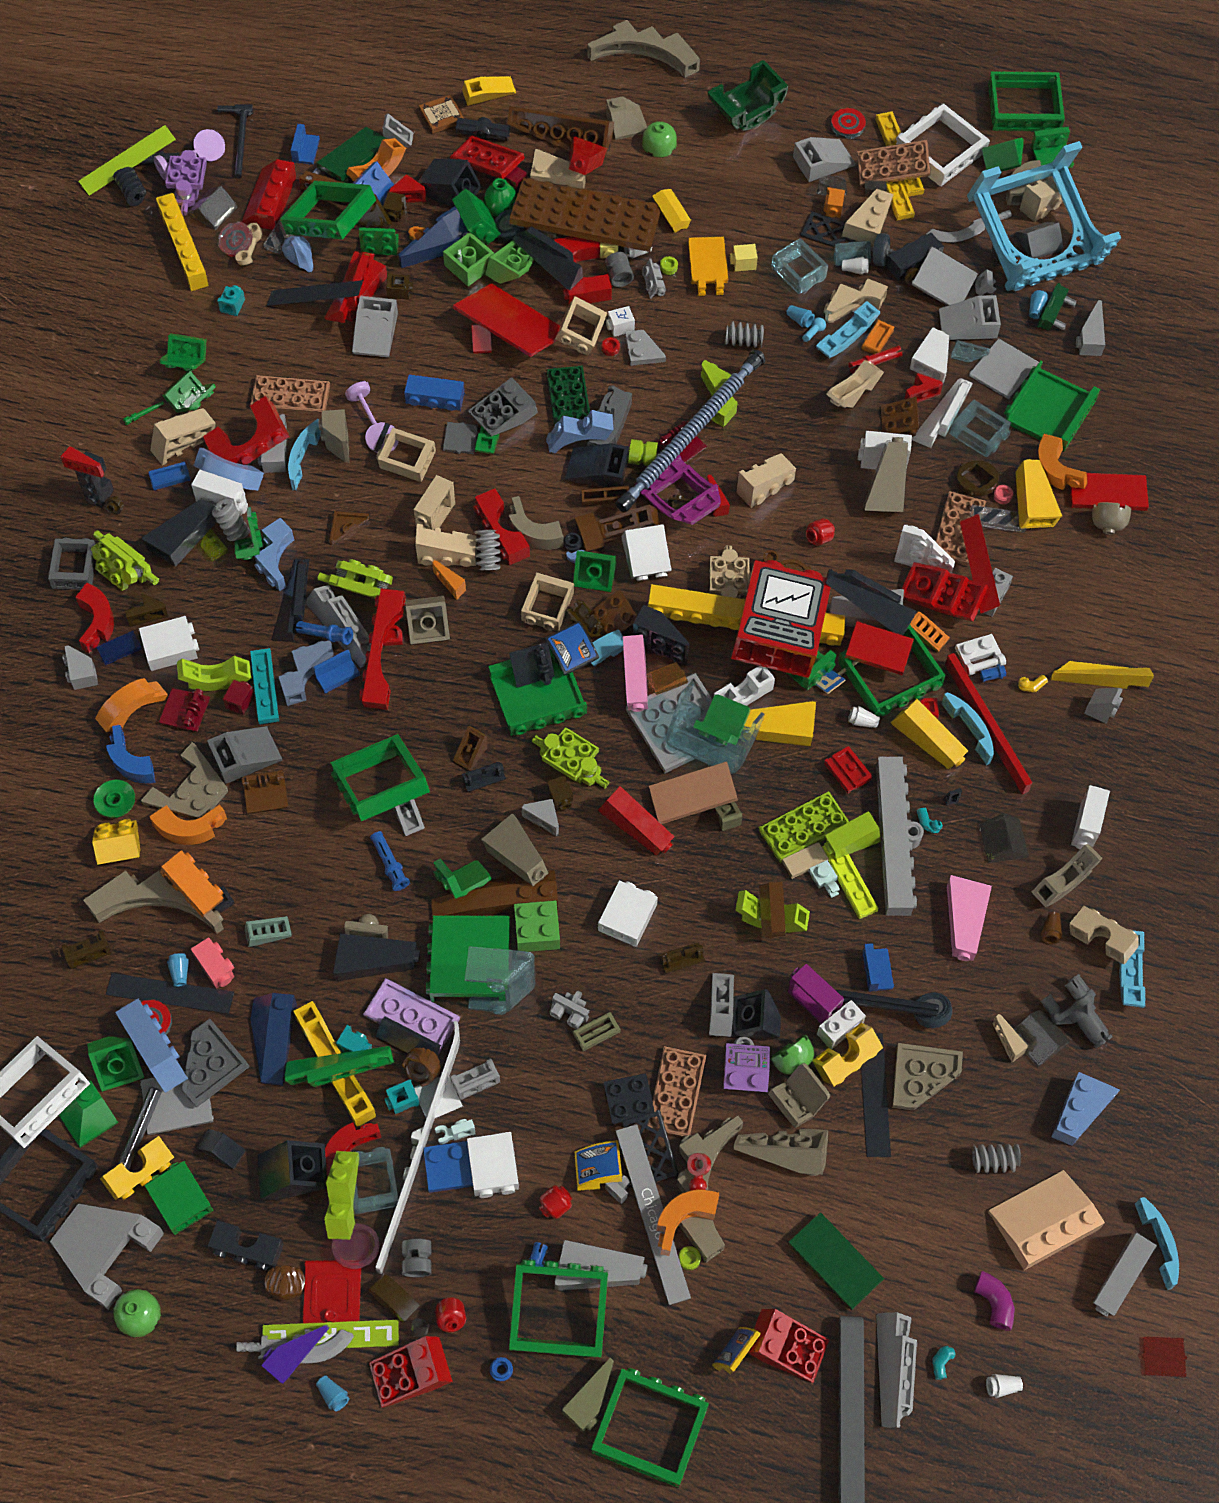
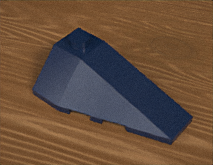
[398,207,469,268]
[250,993,297,1086]

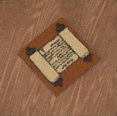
[419,95,464,133]

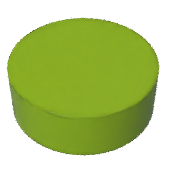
[660,257,678,275]
[678,1246,701,1270]

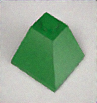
[88,1036,144,1092]
[59,1081,118,1148]

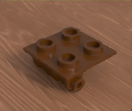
[881,397,919,437]
[590,589,637,636]
[242,770,288,814]

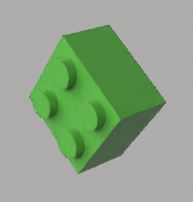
[443,232,494,286]
[514,901,560,953]

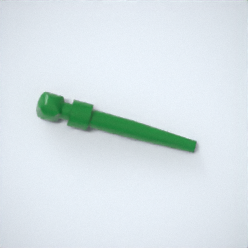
[123,401,164,425]

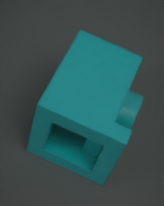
[218,285,245,316]
[336,1025,372,1053]
[384,1080,420,1114]

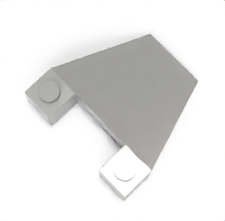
[50,1204,164,1310]

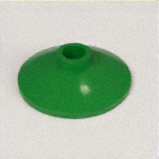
[94,780,135,818]

